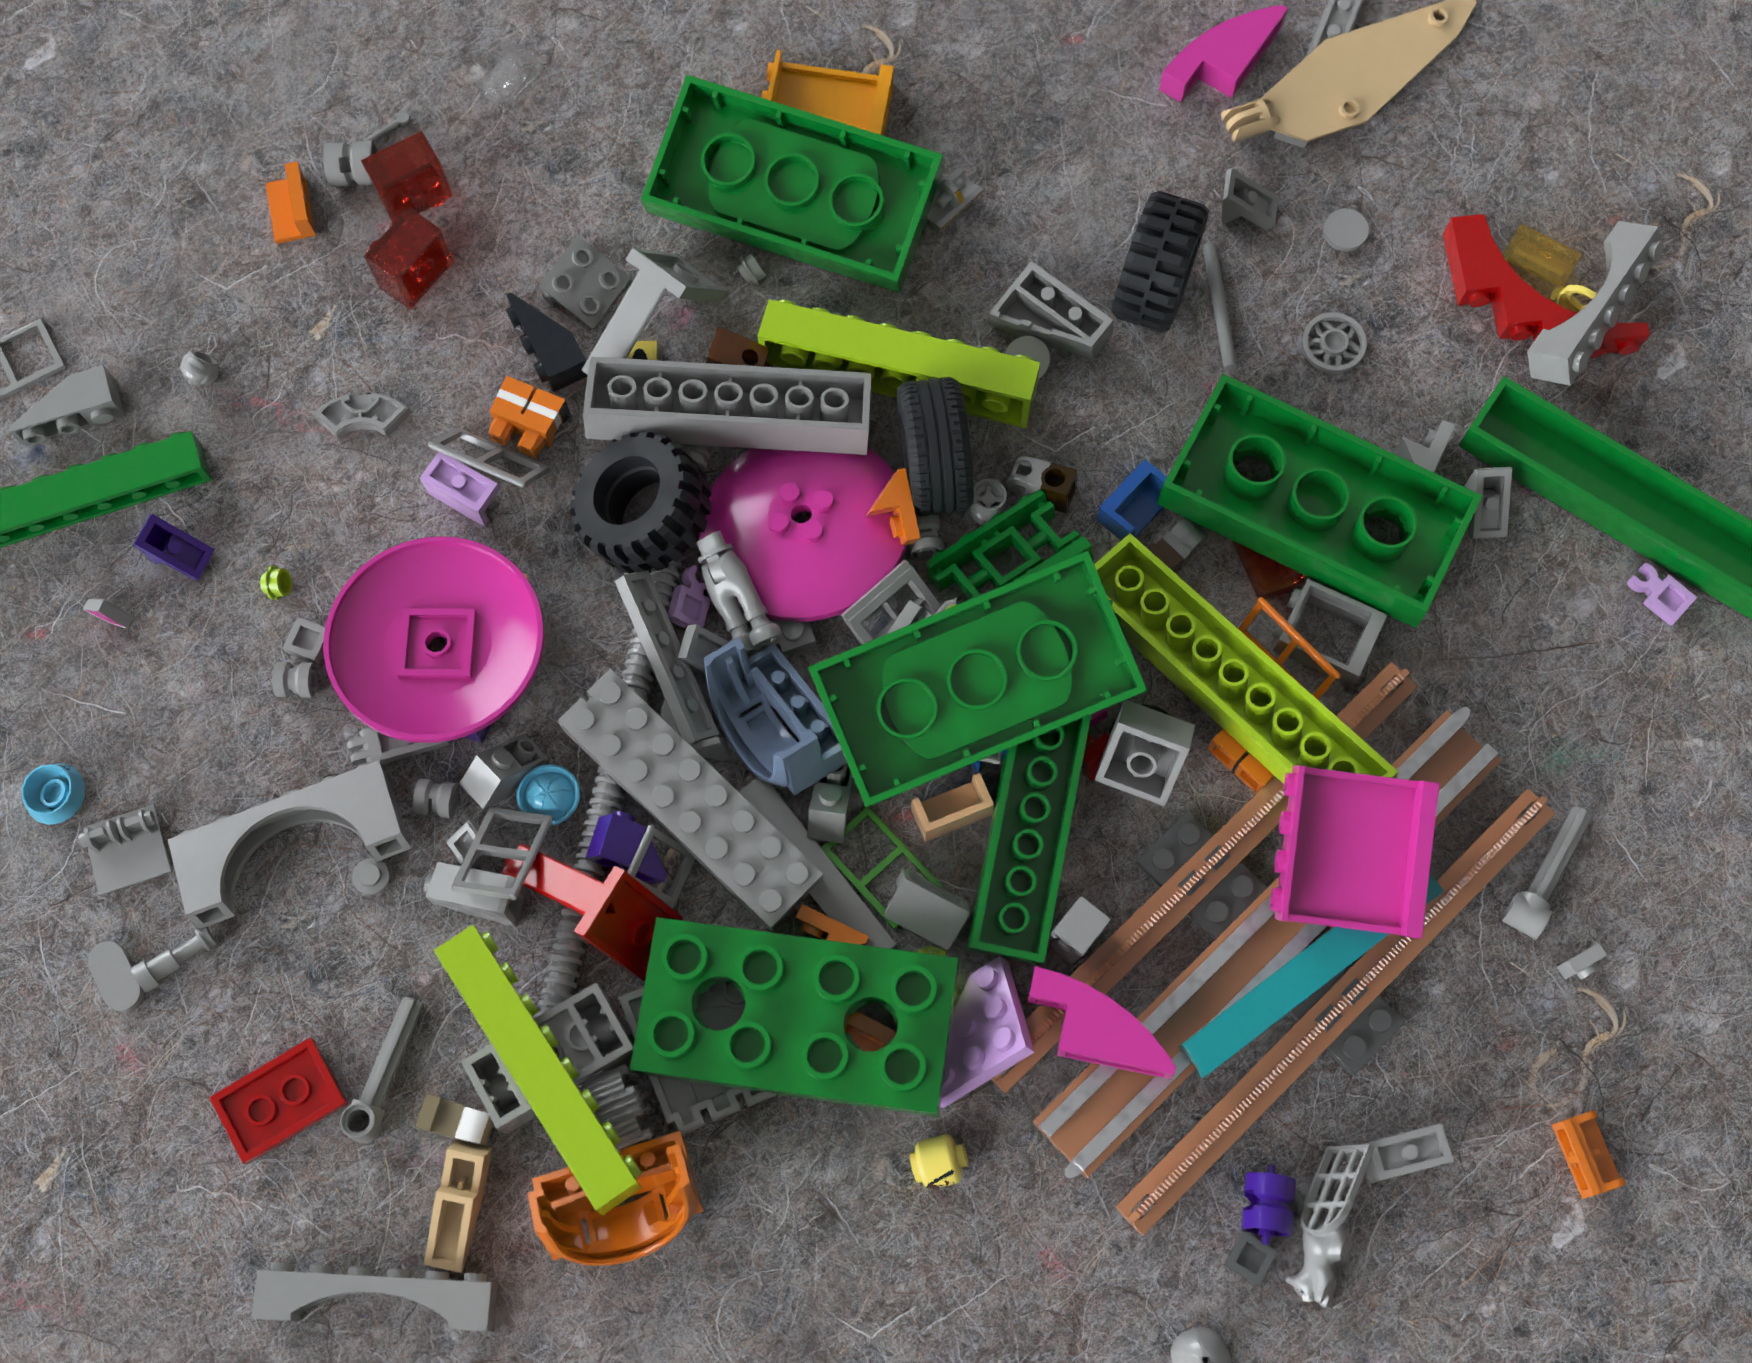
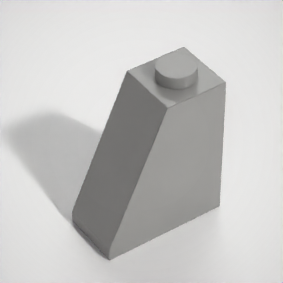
[424,862,528,927]

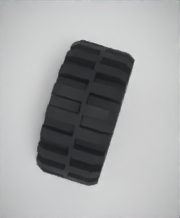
[1112,191,1209,332]
[570,432,712,574]

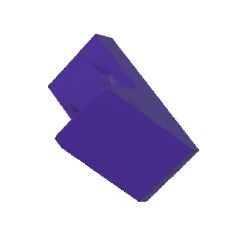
[133,513,215,580]

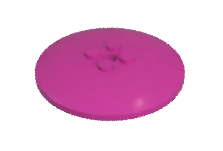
[699,448,907,622]
[323,536,544,743]

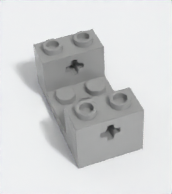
[461,982,634,1135]

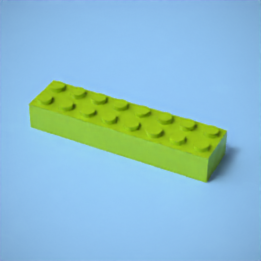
[758,299,1040,429]

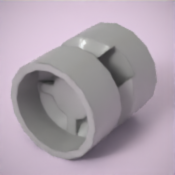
[323,140,380,187]

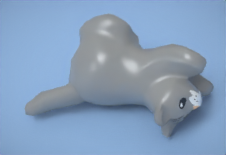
[1285,1192,1353,1308]

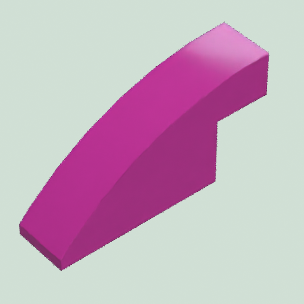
[1159,5,1288,102]
[1028,966,1176,1080]

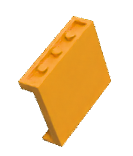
[761,50,894,136]

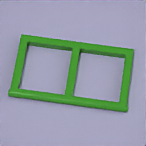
[821,807,943,930]

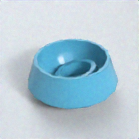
[21,763,85,825]
[516,764,580,825]

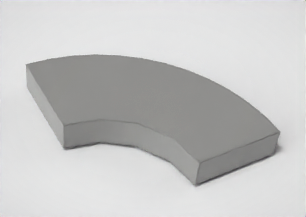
[312,393,411,439]

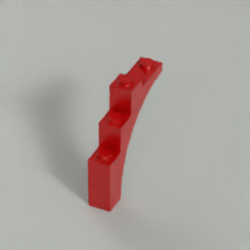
[1443,214,1650,359]

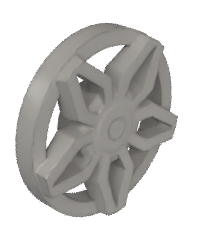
[1301,312,1367,375]

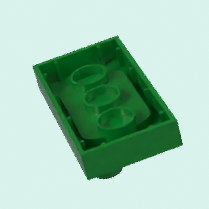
[640,74,945,293]
[808,551,1147,807]

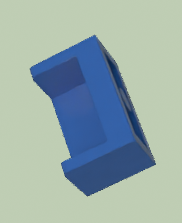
[1096,459,1176,540]

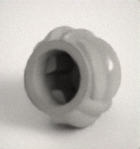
[180,350,219,387]

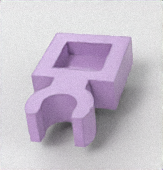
[1627,563,1697,626]
[667,565,711,629]

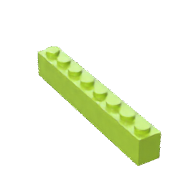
[433,925,642,1215]

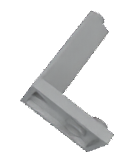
[582,248,727,375]

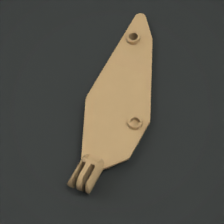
[1221,0,1477,143]

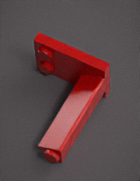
[502,843,683,981]

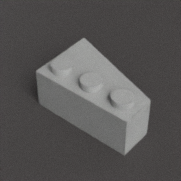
[989,261,1113,359]

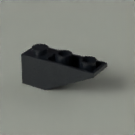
[505,292,588,392]

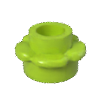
[260,565,292,600]

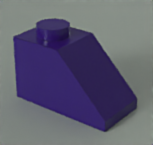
[585,811,667,885]

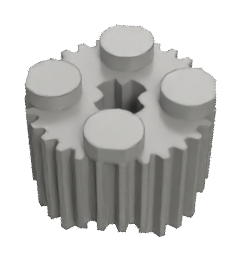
[580,1063,653,1150]

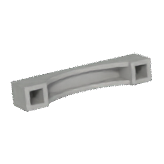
[1527,221,1663,386]
[251,1263,498,1332]

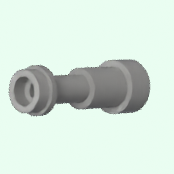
[131,927,218,993]

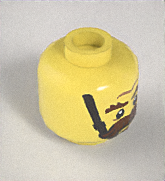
[910,1134,969,1190]

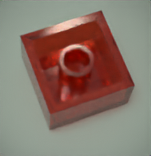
[361,130,453,226]
[364,207,454,310]

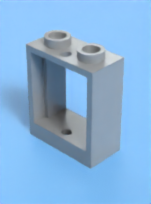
[1272,579,1387,687]

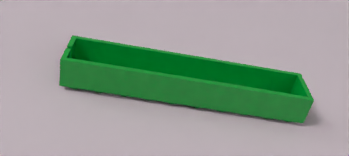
[1458,376,1752,620]

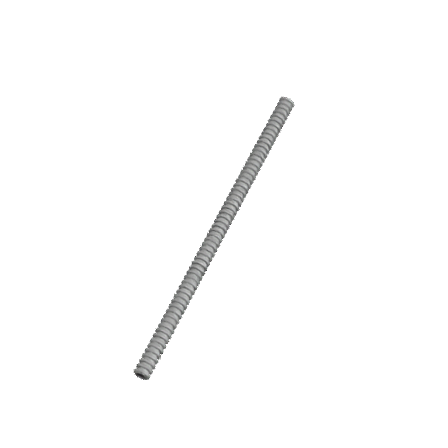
[535,444,712,1055]

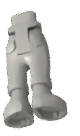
[696,531,783,655]

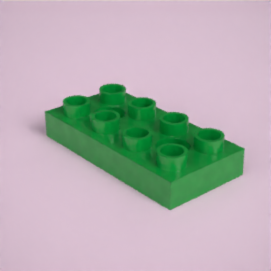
[1156,374,1482,628]
[630,917,959,1117]

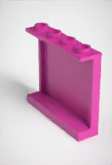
[1270,765,1439,939]

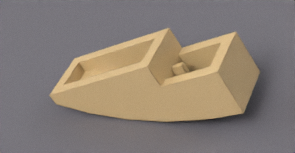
[424,1140,492,1273]

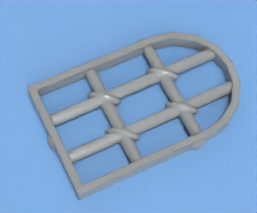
[1300,1144,1375,1238]

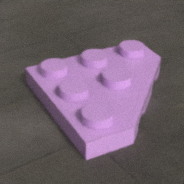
[940,956,1034,1108]

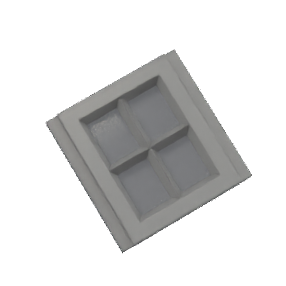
[841,560,941,644]

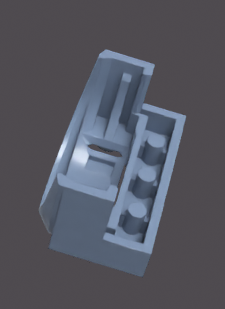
[704,637,847,795]

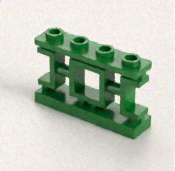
[926,489,1093,601]

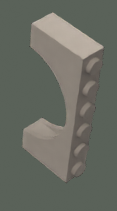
[168,760,411,930]

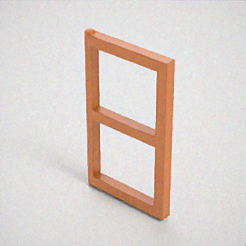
[1238,597,1341,700]

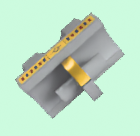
[926,168,983,233]

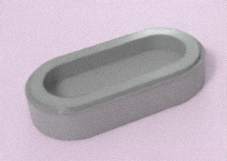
[88,941,144,1012]

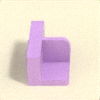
[420,452,500,527]

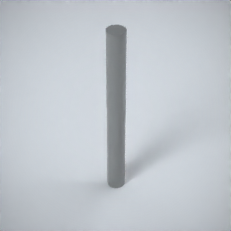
[1202,242,1237,370]

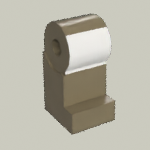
[415,1093,494,1146]

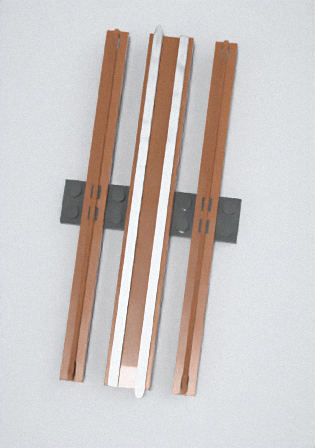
[991,662,1556,1236]

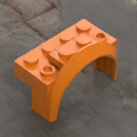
[527,1131,704,1266]

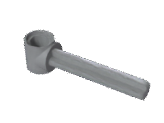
[1501,806,1592,940]
[340,997,423,1144]

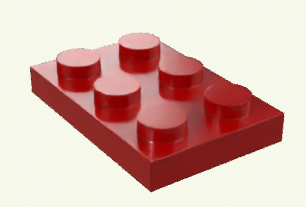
[209,1037,349,1165]

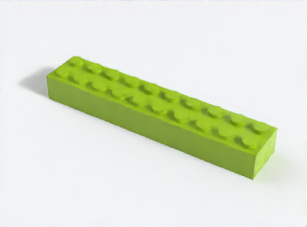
[1094,533,1398,784]

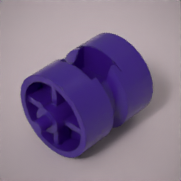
[1241,1165,1296,1245]

